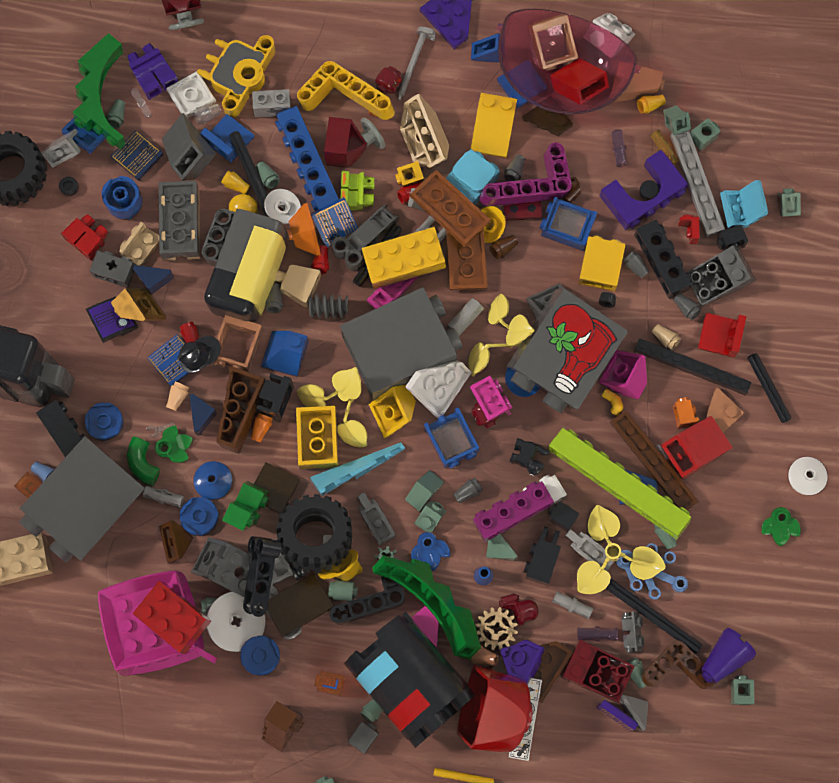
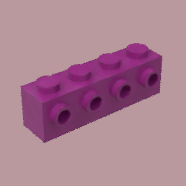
[473,481,554,543]

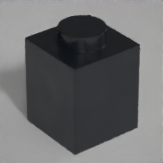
[548,501,580,532]

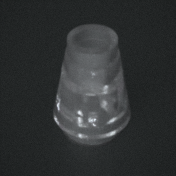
[193,104,222,125]

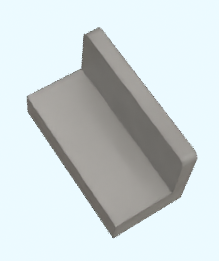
[41,129,81,168]

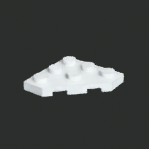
[406,360,472,418]

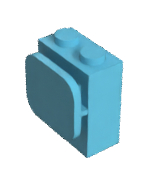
[446,149,500,205]

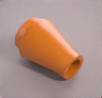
[250,413,273,443]

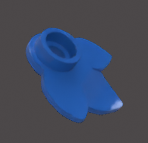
[411,532,450,571]

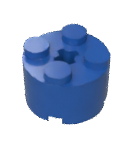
[101,176,143,219]

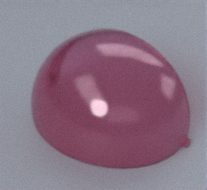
[497,8,641,114]

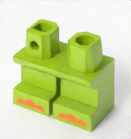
[341,171,375,211]

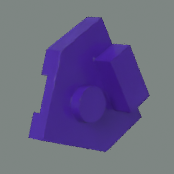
[500,640,545,685]

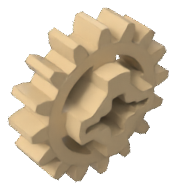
[475,607,518,651]

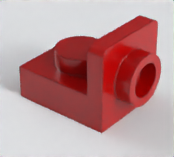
[678,214,700,244]

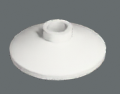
[264,189,301,224]
[788,457,827,495]

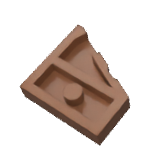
[705,387,744,433]

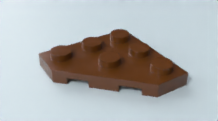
[492,641,573,704]

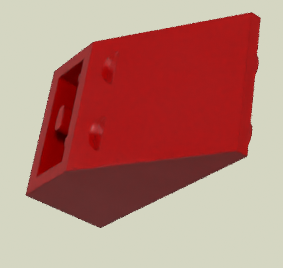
[661,416,733,479]

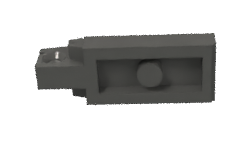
[358,493,396,546]

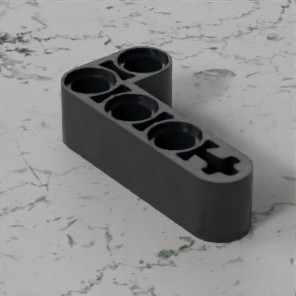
[330,576,405,625]

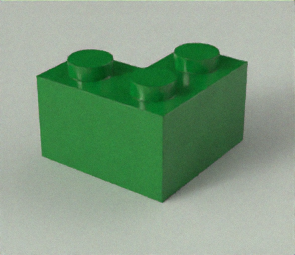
[222,481,269,531]

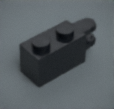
[523,526,561,586]

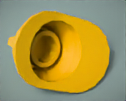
[318,549,363,581]

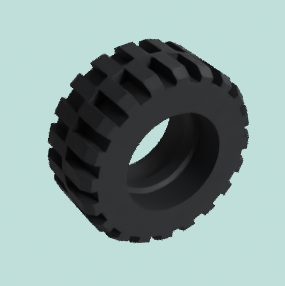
[0,131,47,206]
[276,494,352,573]

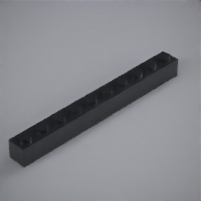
[634,338,752,395]

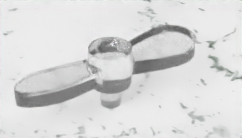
[131,88,152,118]

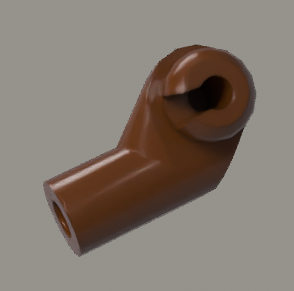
[563,177,581,203]

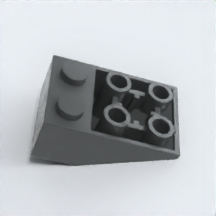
[162,113,216,181]
[688,245,756,306]

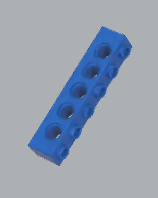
[275,106,339,211]

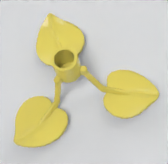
[468,294,535,377]
[297,367,368,448]
[577,505,666,594]

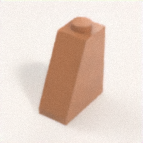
[610,61,665,102]

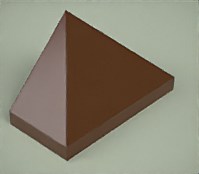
[159,520,193,564]

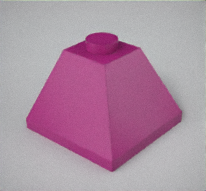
[599,350,647,399]

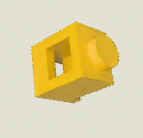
[395,161,424,187]

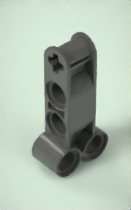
[332,204,400,271]

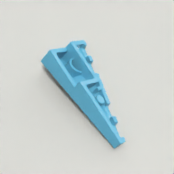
[310,442,405,496]

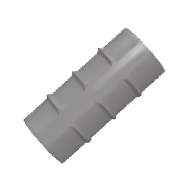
[446,298,484,336]

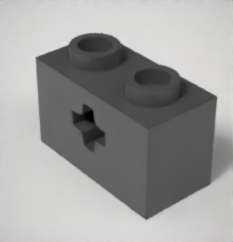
[89,251,135,288]

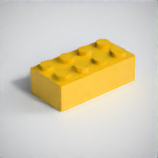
[362,227,446,289]

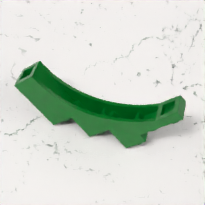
[73,33,125,149]
[372,555,481,659]

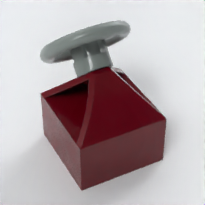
[162,0,204,30]
[324,117,385,168]

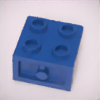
[200,114,254,163]

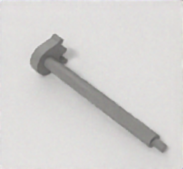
[397,26,436,101]

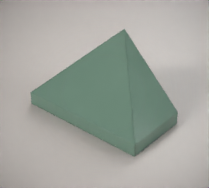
[486,534,517,561]

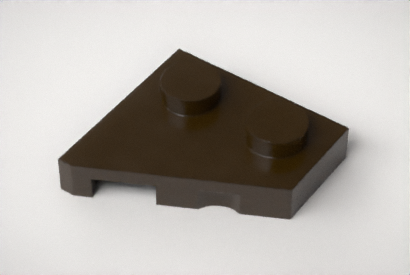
[522,96,573,136]

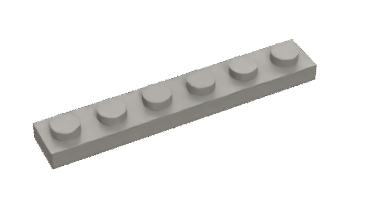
[670,130,725,237]

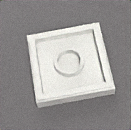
[166,71,216,118]

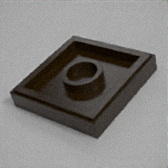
[254,462,300,514]

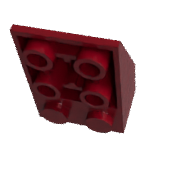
[561,640,635,703]

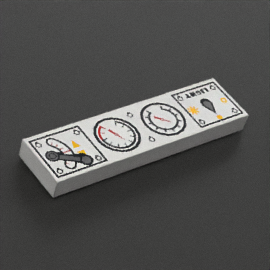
[509,678,542,761]

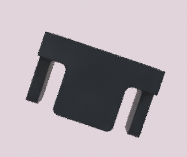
[256,373,294,422]

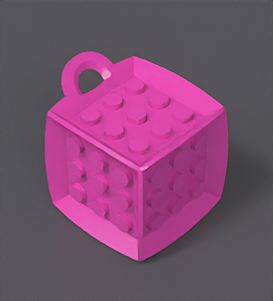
[97,570,218,676]

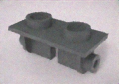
[621,611,645,653]

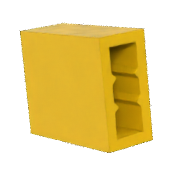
[578,236,625,292]

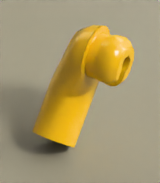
[602,388,624,416]

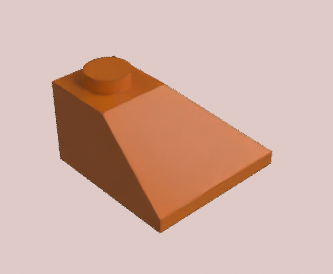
[287,203,321,256]

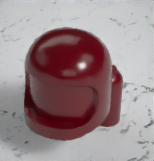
[499,594,539,626]

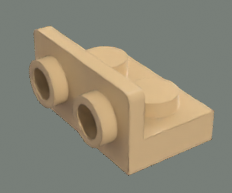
[119,222,159,266]

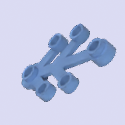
[616,543,688,600]

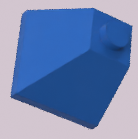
[261,331,309,377]

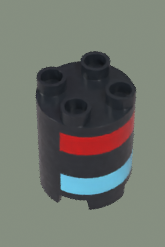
[344,612,476,748]

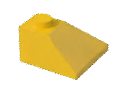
[369,384,416,438]

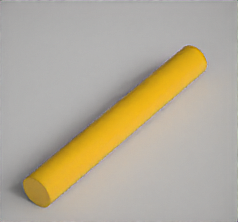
[433,768,494,783]

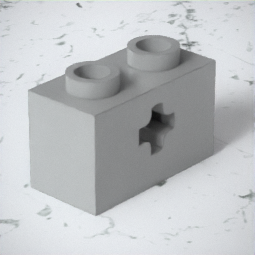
[252,89,291,118]

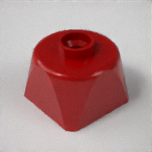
[457,665,533,752]

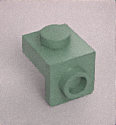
[414,501,447,533]

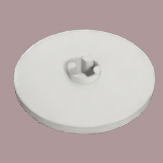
[207,592,265,652]

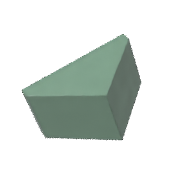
[405,470,444,512]

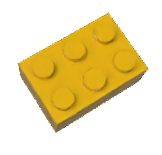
[296,406,338,469]

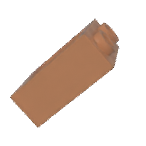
[528,14,578,71]
[214,315,263,372]

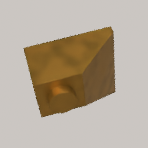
[110,288,167,321]

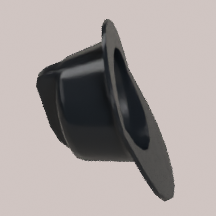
[178,336,221,373]

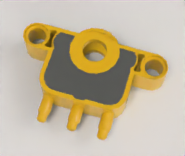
[197,35,276,118]

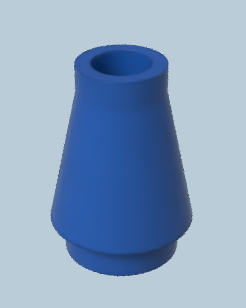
[474,566,493,586]

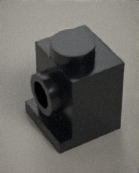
[717,225,749,251]

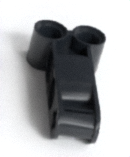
[243,536,281,617]

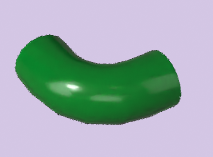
[126,436,161,486]

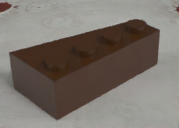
[216,366,266,454]
[262,701,304,752]

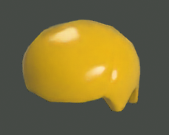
[229,194,258,213]

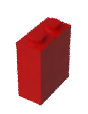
[550,58,609,105]

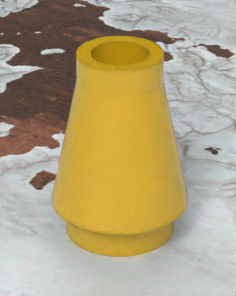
[637,94,666,114]
[221,170,250,194]

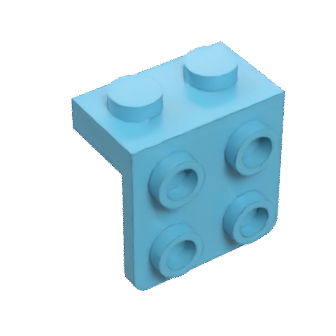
[720,180,768,228]

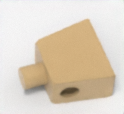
[275,265,321,308]

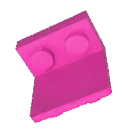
[470,376,513,421]

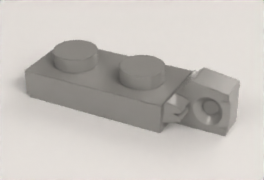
[565,529,615,571]

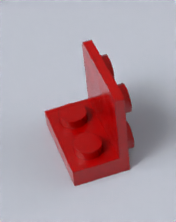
[698,313,747,358]

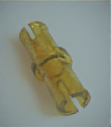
[649,130,679,165]

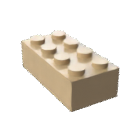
[0,532,53,586]

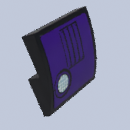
[86,296,139,343]

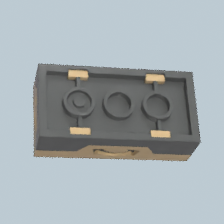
[159,181,200,261]

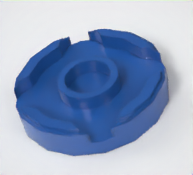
[84,402,124,441]
[180,497,219,536]
[240,635,280,676]

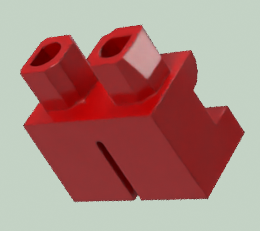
[61,214,109,261]

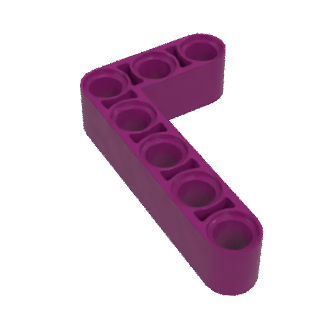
[480,142,572,206]

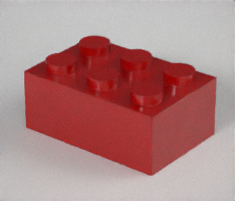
[132,581,211,654]

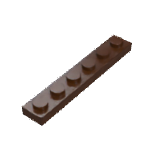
[610,411,699,511]

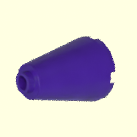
[701,628,756,683]

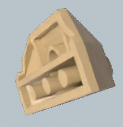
[400,94,449,168]

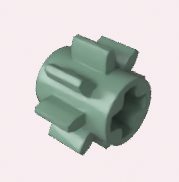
[374,546,398,560]

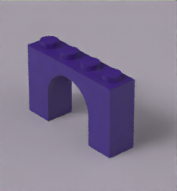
[599,150,688,230]

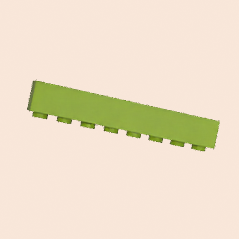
[549,428,691,540]

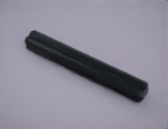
[353,224,402,287]
[748,353,792,423]

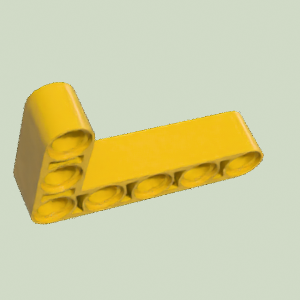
[297,61,395,120]

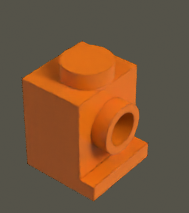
[673,397,699,428]

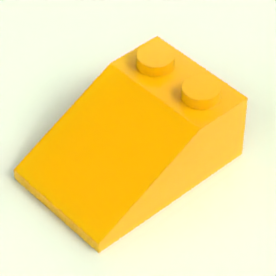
[471,93,517,158]

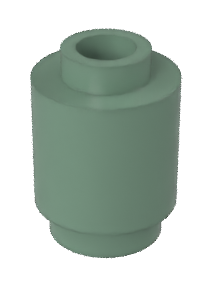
[328,580,358,602]

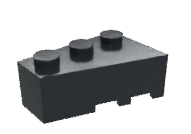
[36,399,86,457]

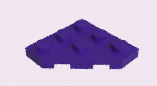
[420,0,472,49]

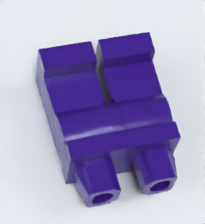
[127,43,178,100]

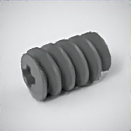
[309,294,349,319]

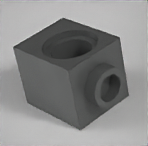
[348,721,379,754]

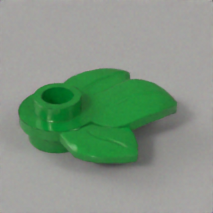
[155,425,193,463]
[761,507,801,546]

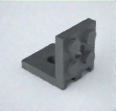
[191,537,264,597]

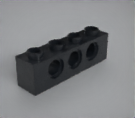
[634,219,692,299]

